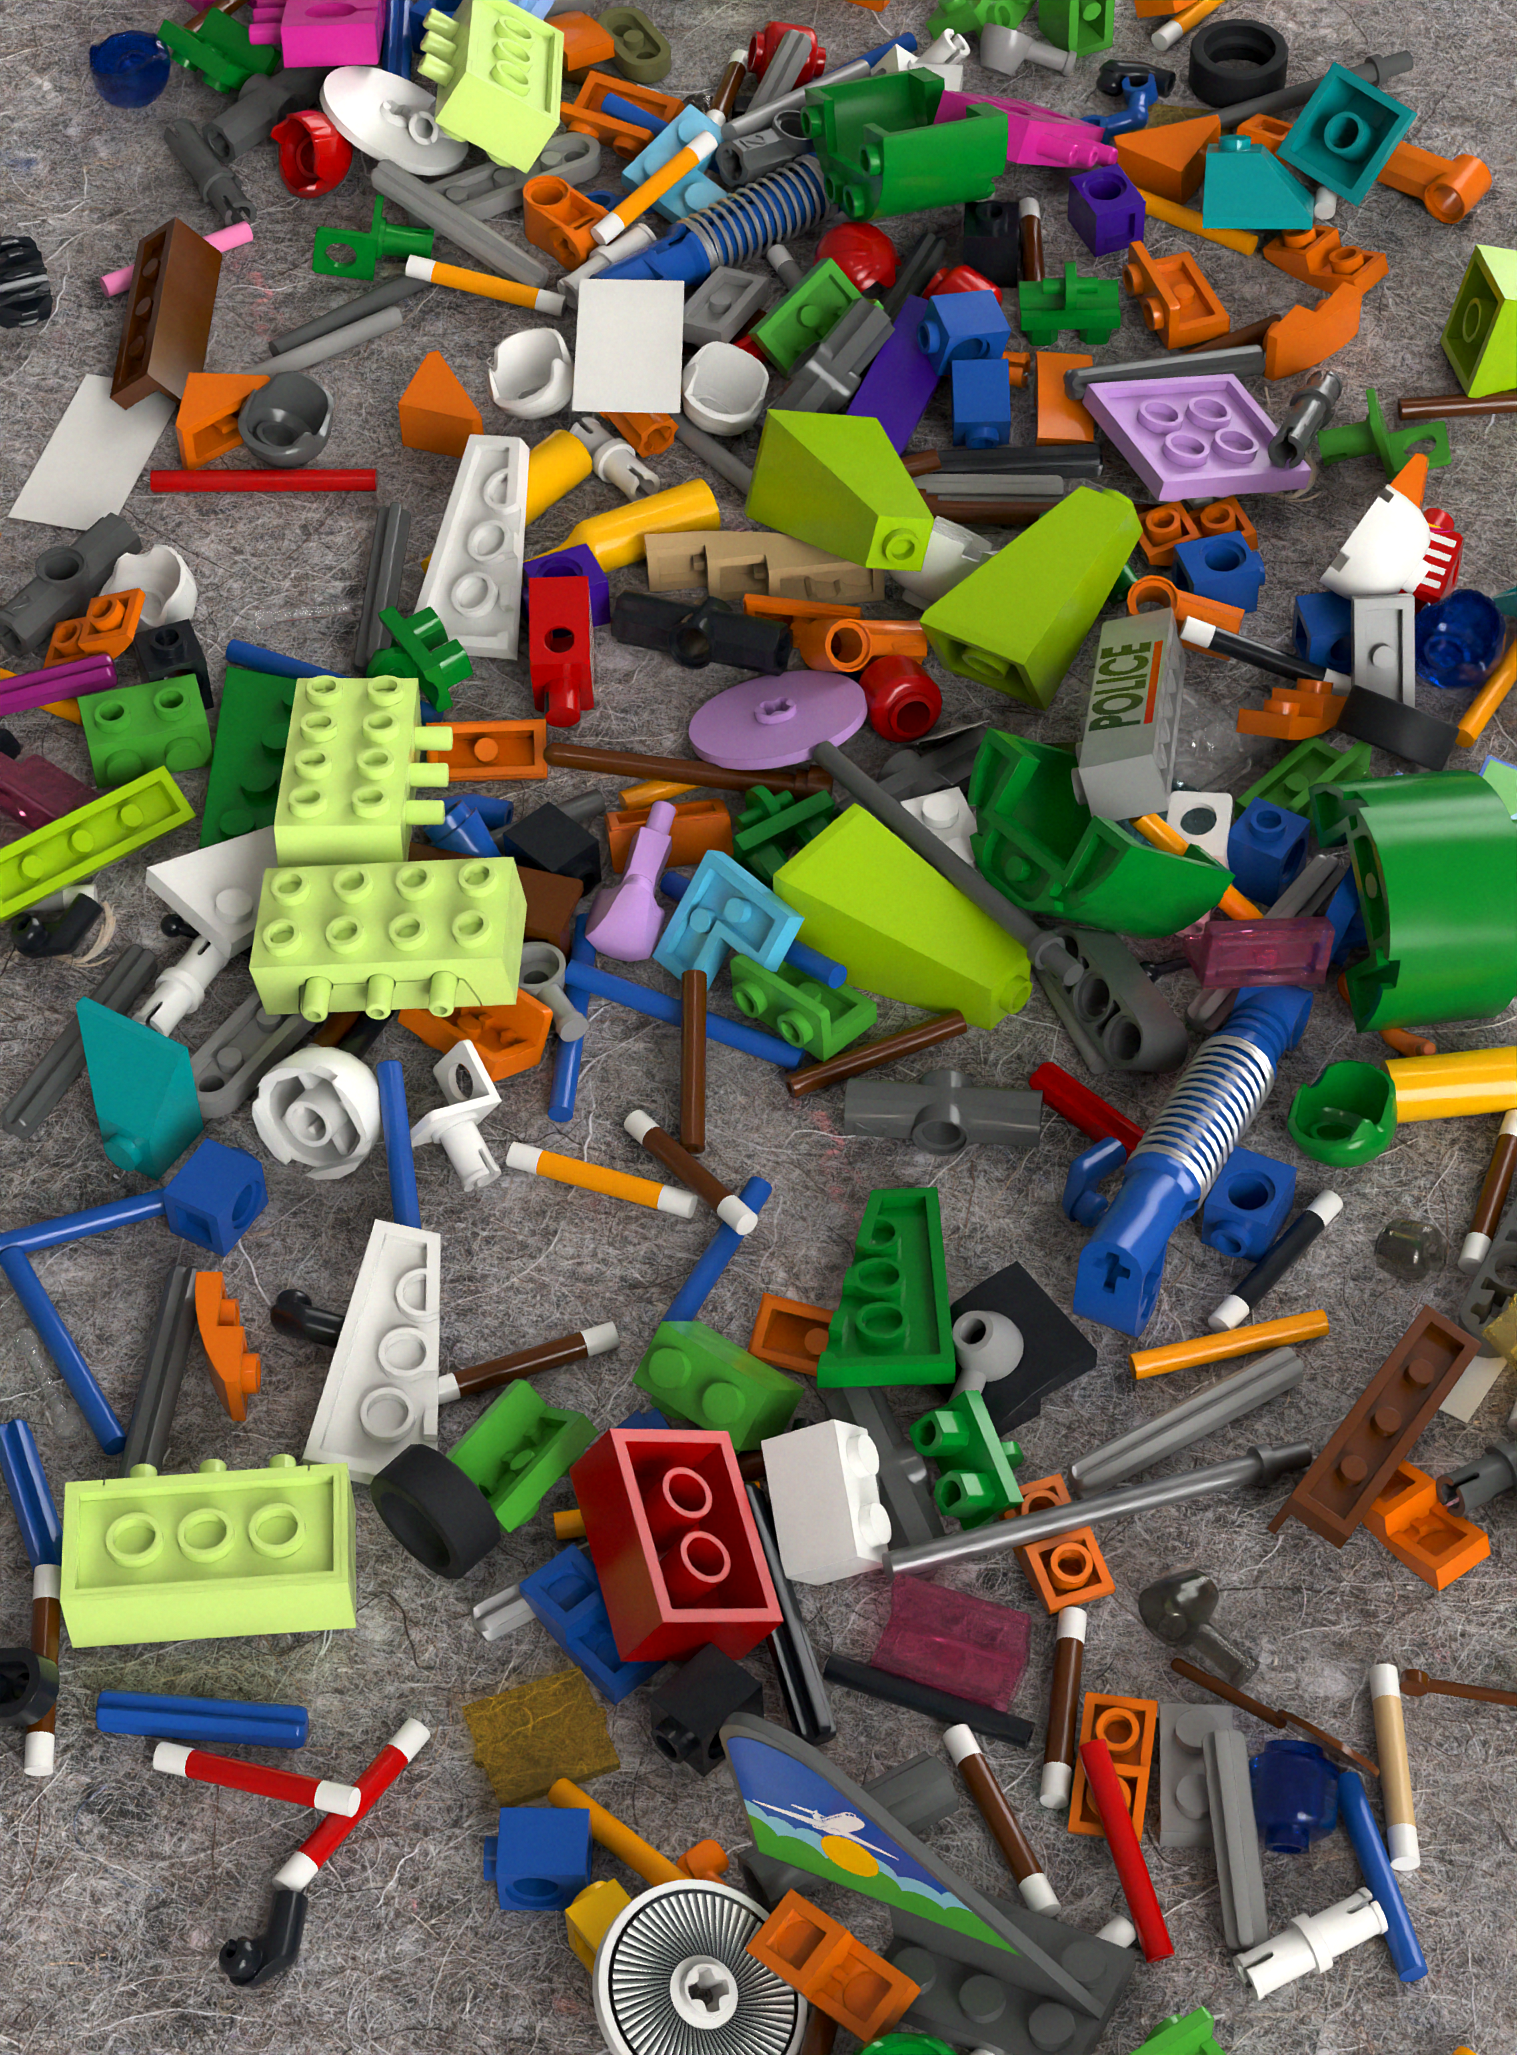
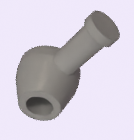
[980,23,1077,77]
[518,942,589,1042]
[948,1311,1024,1403]

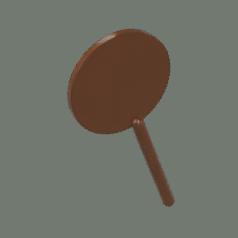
[1170,1658,1381,1778]

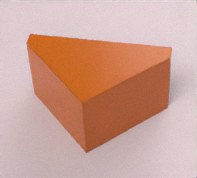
[1114,114,1221,206]
[398,350,484,459]
[175,372,271,470]

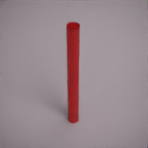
[150,469,378,493]

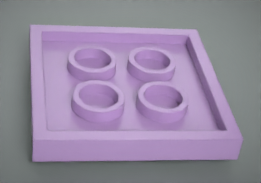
[1082,373,1312,502]

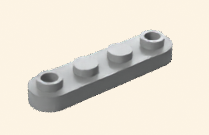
[407,132,601,238]
[190,988,317,1118]

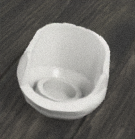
[487,328,575,420]
[681,341,769,436]
[99,544,198,633]

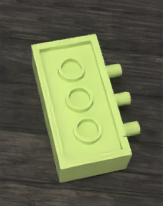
[417,0,564,174]
[274,675,453,868]
[249,857,527,1022]
[60,1454,356,1648]

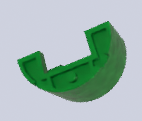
[800,67,1008,223]
[967,727,1236,939]
[1308,769,1517,1034]

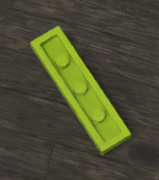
[0,765,197,923]

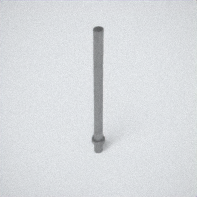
[882,1440,1312,1580]

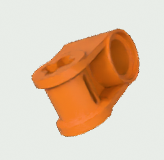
[523,175,620,272]

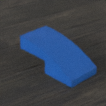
[519,1543,668,1705]

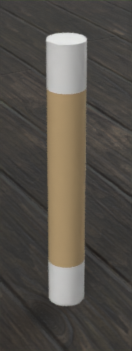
[1369,1664,1420,1871]

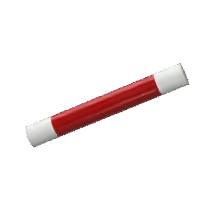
[272,1718,431,1892]
[153,1741,361,1817]

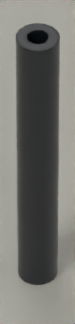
[823,1653,1035,1750]

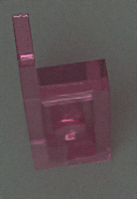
[0,752,103,833]
[1182,916,1335,989]
[871,1573,1032,1713]

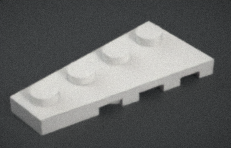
[413,434,530,660]
[145,825,413,960]
[302,1219,441,1485]

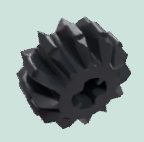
[0,235,53,329]

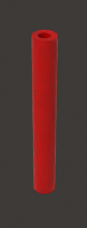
[1077,1739,1175,1963]

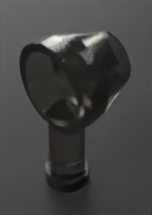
[1138,1569,1261,1690]

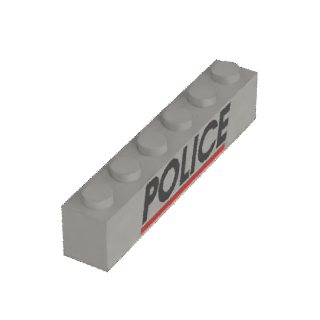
[1071,607,1186,822]

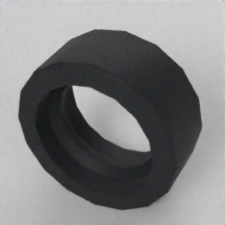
[1188,18,1289,109]
[1335,685,1460,772]
[369,1444,501,1579]

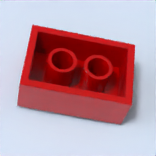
[569,1428,784,1662]

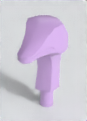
[585,801,676,962]

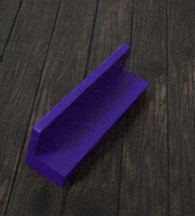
[846,294,943,458]

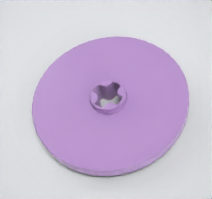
[688,670,867,770]

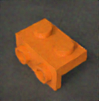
[560,70,685,161]
[1122,240,1230,350]
[397,987,553,1083]

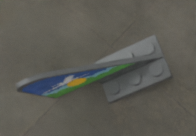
[719,1712,1136,2055]

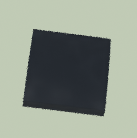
[932,1261,1097,1438]

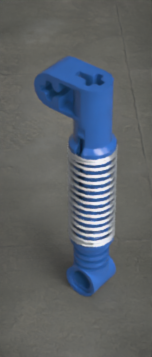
[588,152,842,344]
[1073,971,1314,1338]

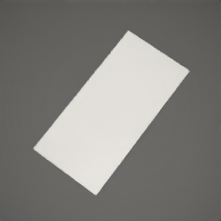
[572,279,684,413]
[7,374,177,531]

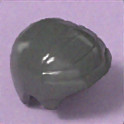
[238,371,333,467]

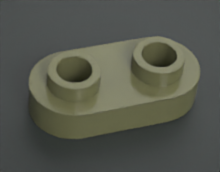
[597,7,672,84]

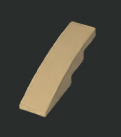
[644,531,885,605]

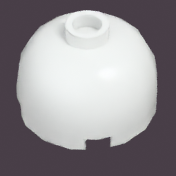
[1319,484,1432,601]
[888,516,999,611]
[252,1047,383,1180]

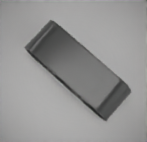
[1044,925,1189,1074]

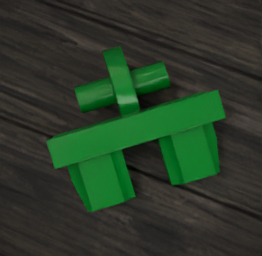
[1018,261,1121,346]
[366,605,474,714]
[729,785,836,890]
[909,1390,1024,1531]

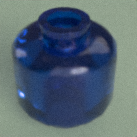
[1248,1739,1340,1855]

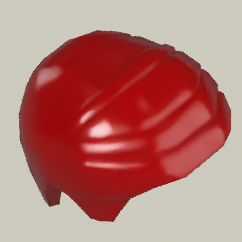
[270,109,353,200]
[812,221,902,293]

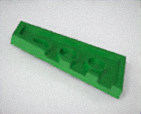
[199,666,297,849]
[817,1187,955,1388]

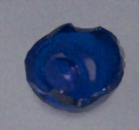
[89,30,171,109]
[1415,589,1506,690]

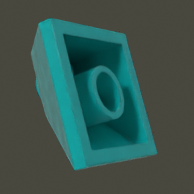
[1275,61,1418,207]
[1202,135,1315,229]
[76,996,204,1181]

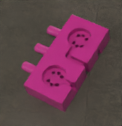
[248,0,386,68]
[933,90,1118,170]

